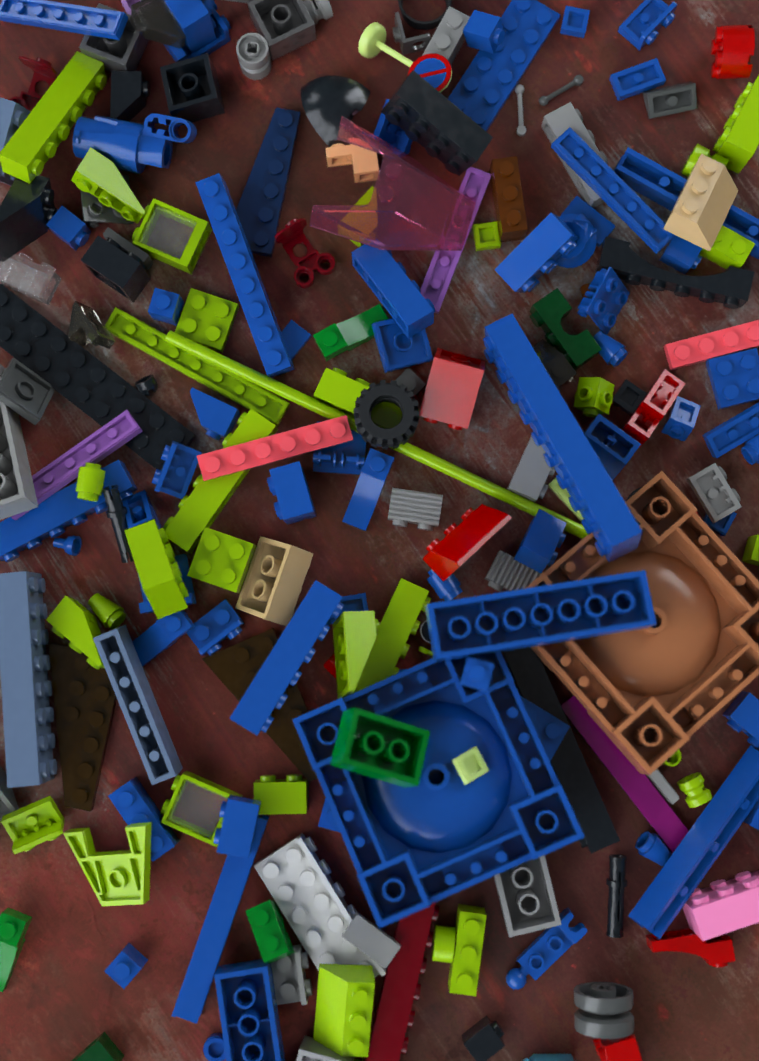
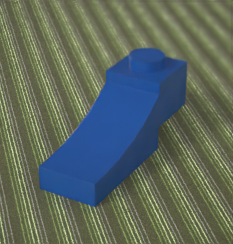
[342,448,394,532]
[132,610,195,667]

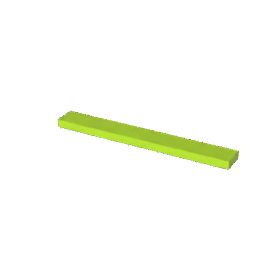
[103,307,290,426]

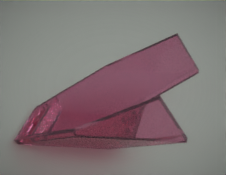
[309,116,476,251]

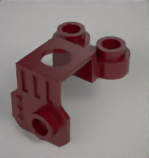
[9,56,57,111]
[274,218,336,289]

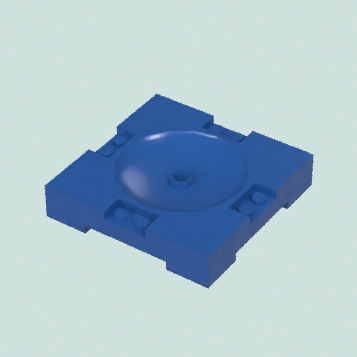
[292,652,584,928]

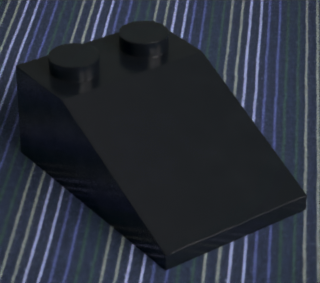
[0,175,58,262]

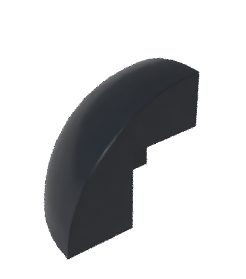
[301,76,371,147]

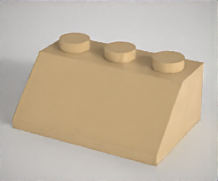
[663,154,738,251]
[235,536,313,626]

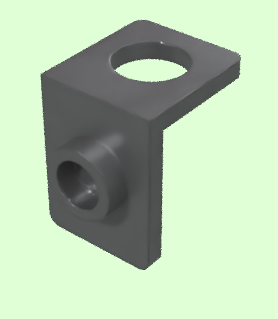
[392,12,431,55]

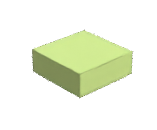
[452,746,490,784]

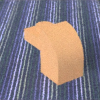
[325,135,379,183]

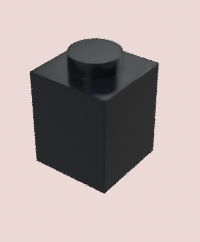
[462,1015,505,1061]

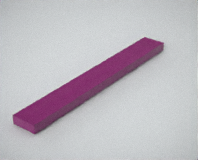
[561,695,689,854]

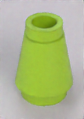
[88,593,126,630]

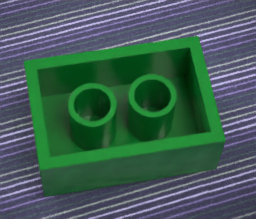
[330,707,430,787]

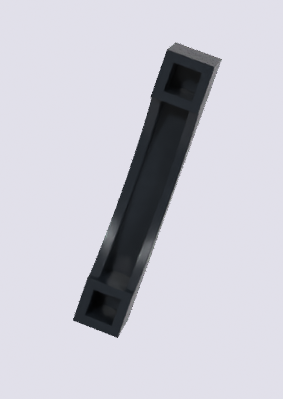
[595,237,754,309]

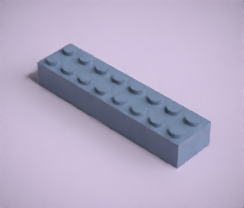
[0,571,57,788]

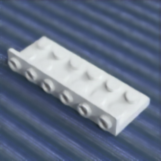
[254,833,386,978]

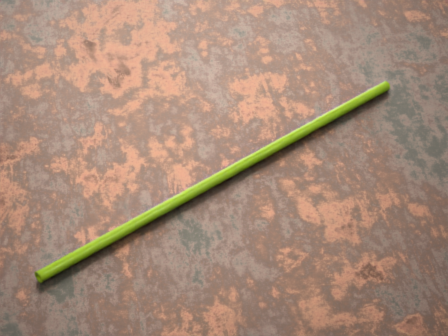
[165,330,588,539]

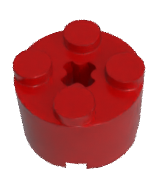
[711,25,755,79]

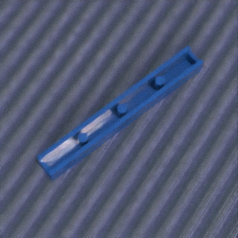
[614,147,759,260]
[628,745,759,939]
[172,815,270,1024]

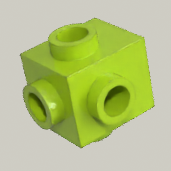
[573,377,615,418]

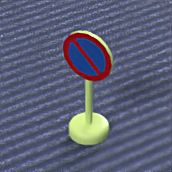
[358,22,452,93]

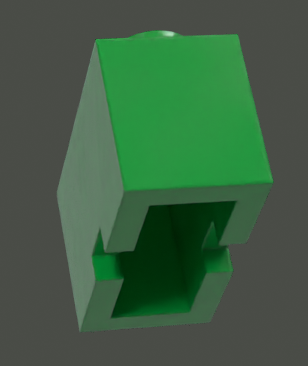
[246,900,295,964]

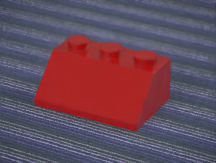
[423,504,512,582]

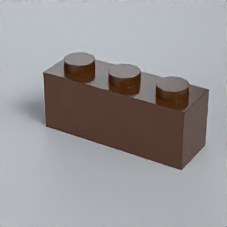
[489,156,528,242]

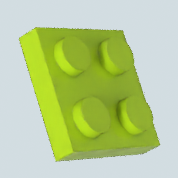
[175,288,239,353]

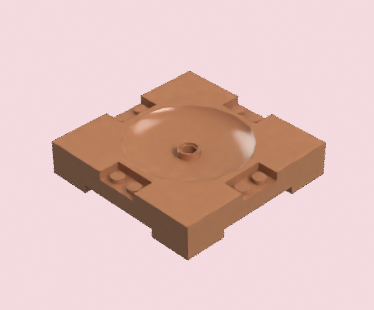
[525,471,759,775]

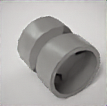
[236,32,272,80]

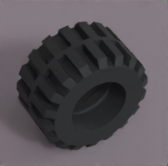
[354,380,420,450]

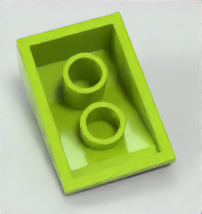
[332,611,379,699]

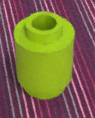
[75,463,106,502]

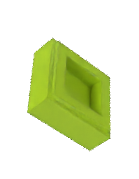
[472,221,501,251]

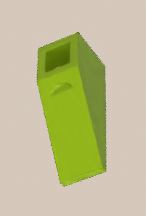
[71,147,145,224]
[46,595,105,670]

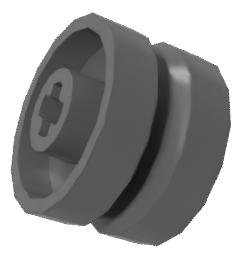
[574,982,634,1039]

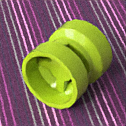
[677,772,713,808]

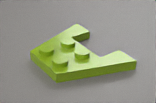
[63,822,152,906]

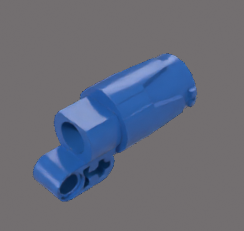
[72,113,197,174]

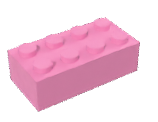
[682,870,759,941]

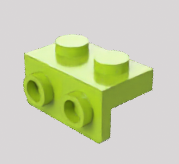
[1,795,65,854]

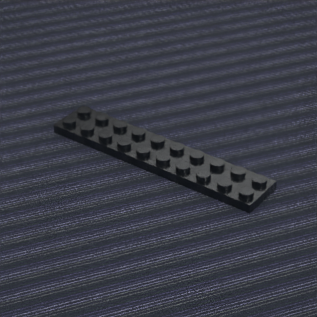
[0,283,196,470]

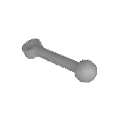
[515,84,526,137]

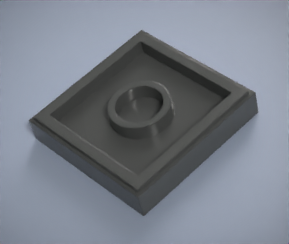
[0,357,55,425]

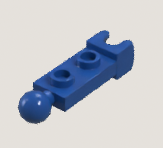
[506,908,587,990]

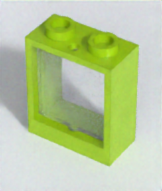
[132,198,212,275]
[160,770,243,847]

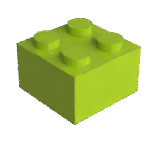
[187,527,257,594]

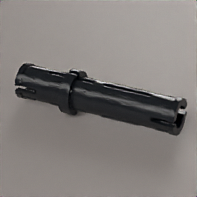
[102,485,134,563]
[606,854,628,938]

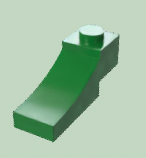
[313,304,388,362]
[0,907,32,992]

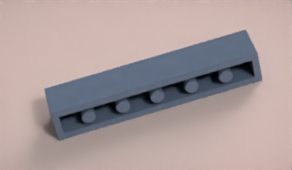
[93,625,183,785]

